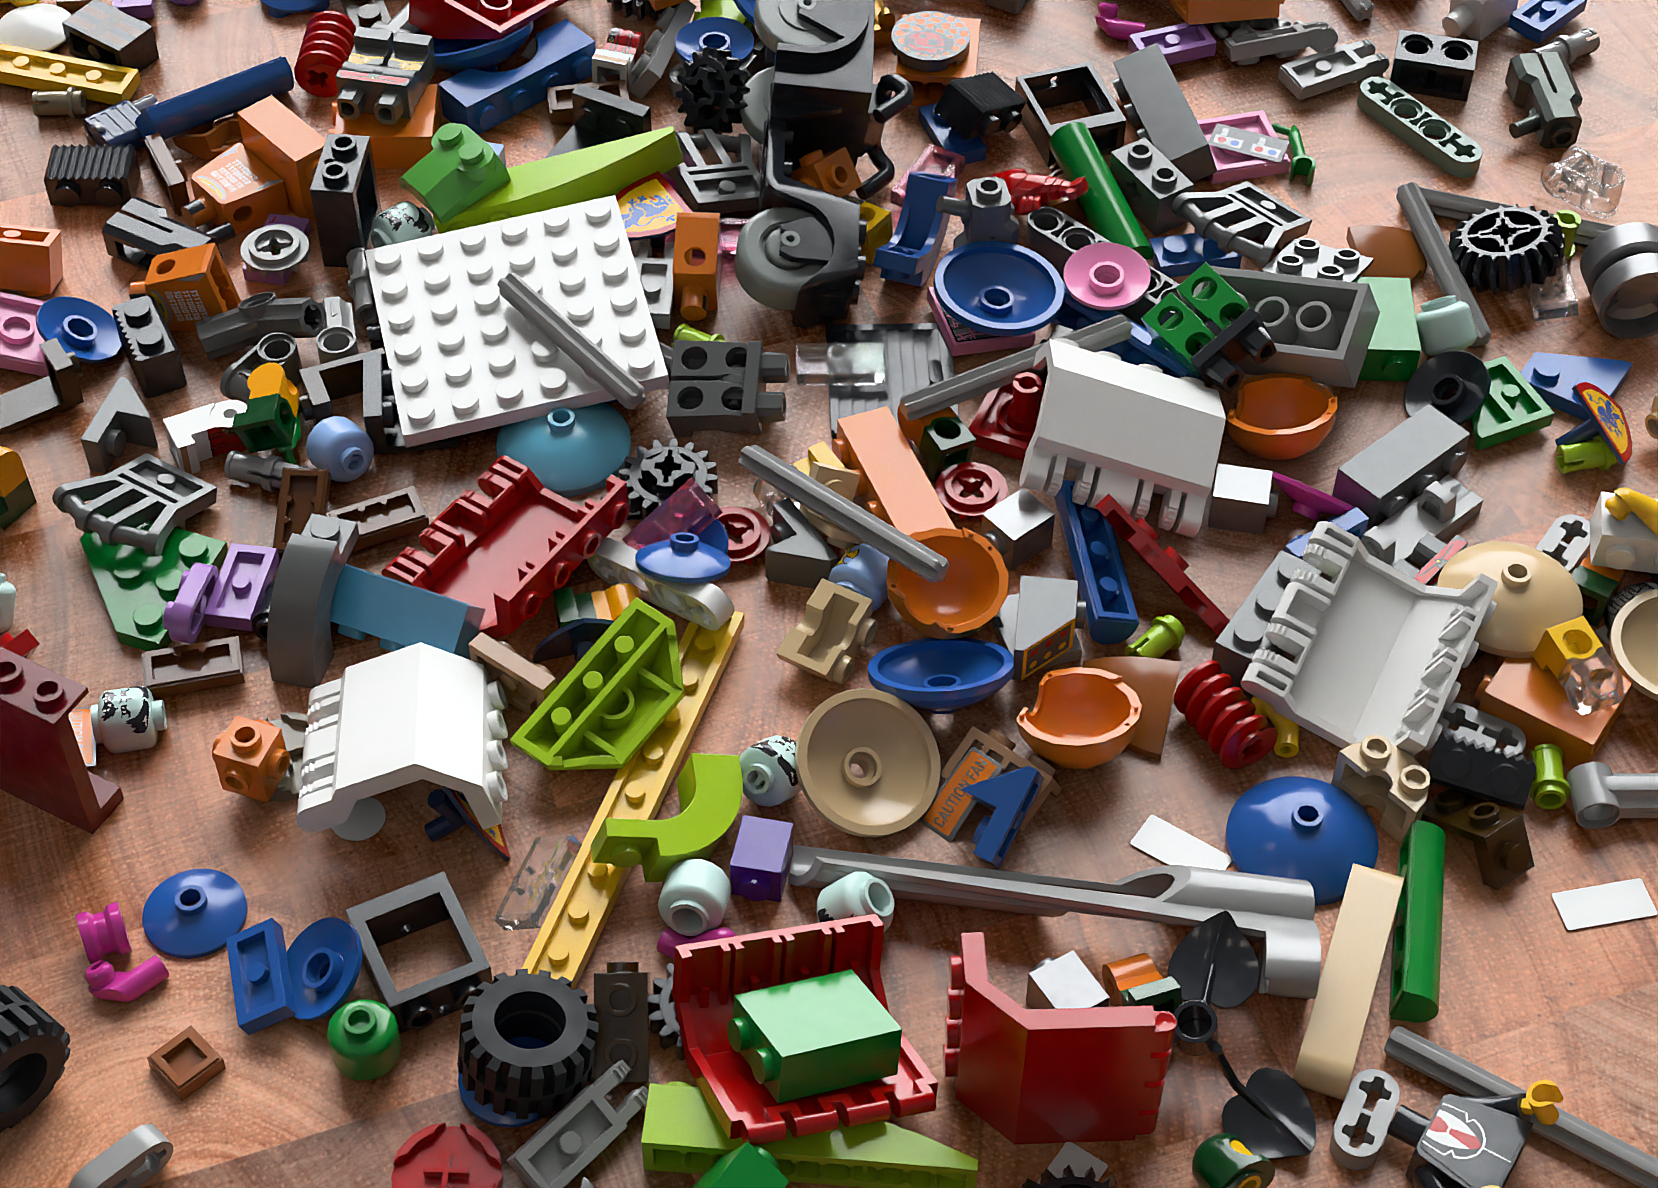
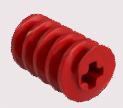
[294,11,356,98]
[1173,660,1278,769]

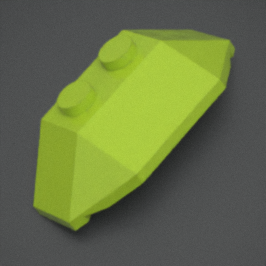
[510,597,685,770]

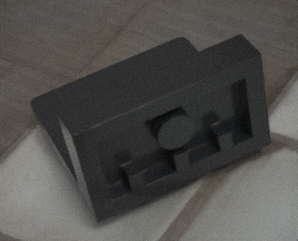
[544,83,652,159]
[363,351,460,454]

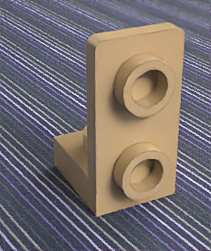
[799,461,864,549]

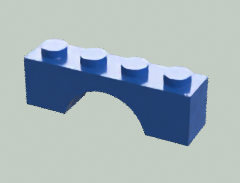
[438,19,596,135]

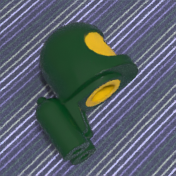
[1192,1133,1275,1188]

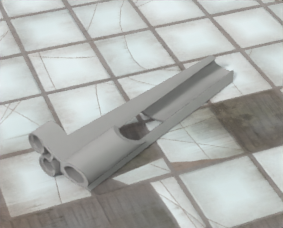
[788,845,1321,1000]

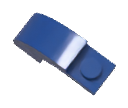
[873,171,958,287]

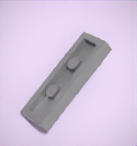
[628,1,697,100]

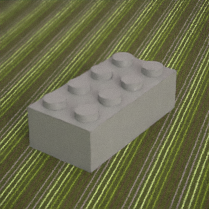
[1193,266,1380,388]

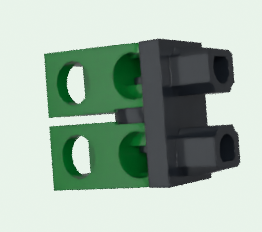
[1141,262,1277,393]

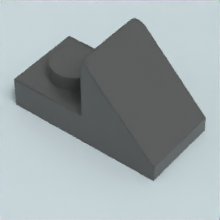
[81,377,158,473]
[765,497,838,589]

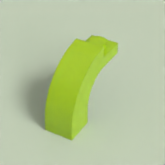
[590,753,743,883]

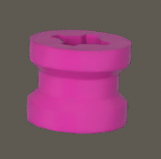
[76,902,132,965]

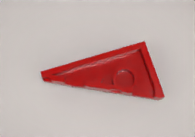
[1095,493,1230,637]

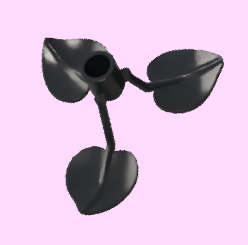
[1168,911,1316,1160]

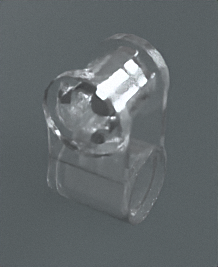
[1541,147,1625,218]

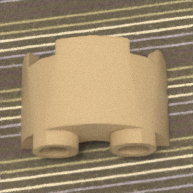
[775,578,878,685]
[1331,735,1430,843]

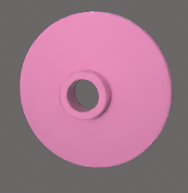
[1063,242,1151,310]

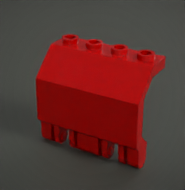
[381,455,630,639]

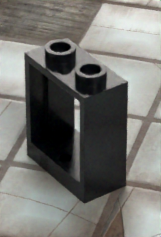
[1015,61,1127,168]
[310,134,382,268]
[345,871,493,1034]

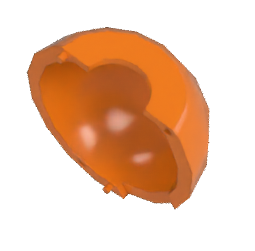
[1226,373,1338,461]
[886,527,1009,640]
[1016,667,1143,769]

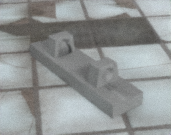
[1324,474,1484,581]

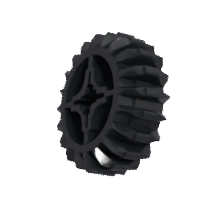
[1449,204,1565,295]

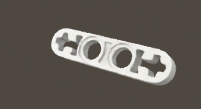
[587,537,735,631]

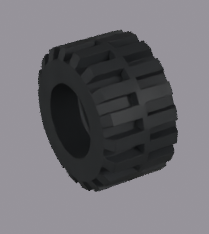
[457,969,599,1119]
[0,985,71,1133]

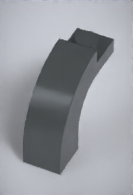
[267,514,359,689]

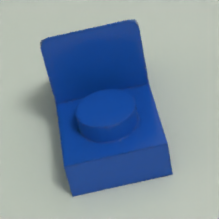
[961,766,1045,868]

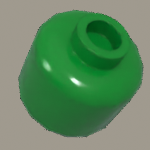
[327,999,402,1081]

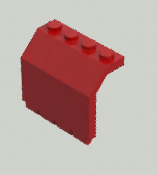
[672,914,938,1146]
[943,932,1177,1144]

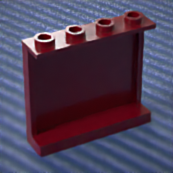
[0,647,124,834]

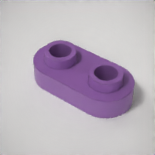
[163,563,219,644]

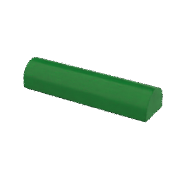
[1049,122,1154,261]
[1389,819,1446,1023]

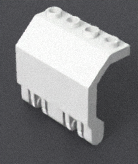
[1019,338,1226,538]
[1240,521,1499,756]
[296,642,508,832]

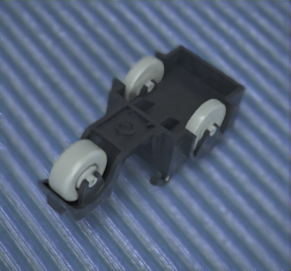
[734,0,914,329]

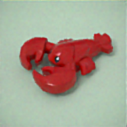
[989,168,1089,215]

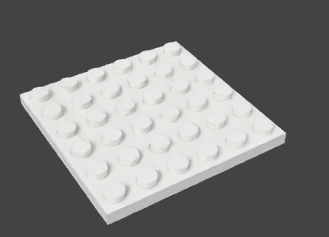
[365,195,670,448]

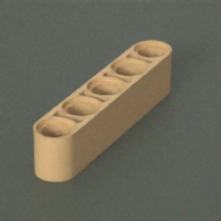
[1293,863,1404,1101]

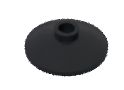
[1404,351,1491,426]

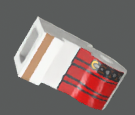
[592,27,645,92]
[163,400,247,474]

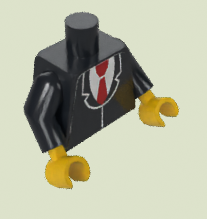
[1387,1079,1564,1188]

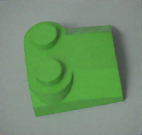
[398,123,511,225]

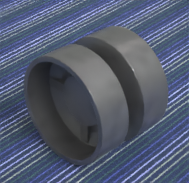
[1580,222,1658,339]

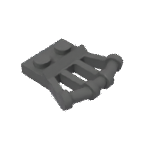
[665,129,760,213]
[1171,181,1312,268]
[52,453,217,557]

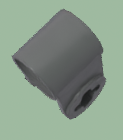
[220,332,303,404]

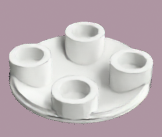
[0,4,71,53]

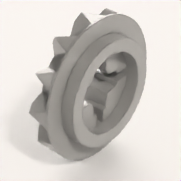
[240,224,310,278]

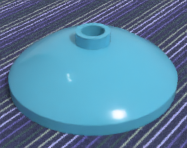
[496,402,631,497]

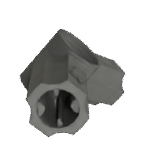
[195,292,326,360]

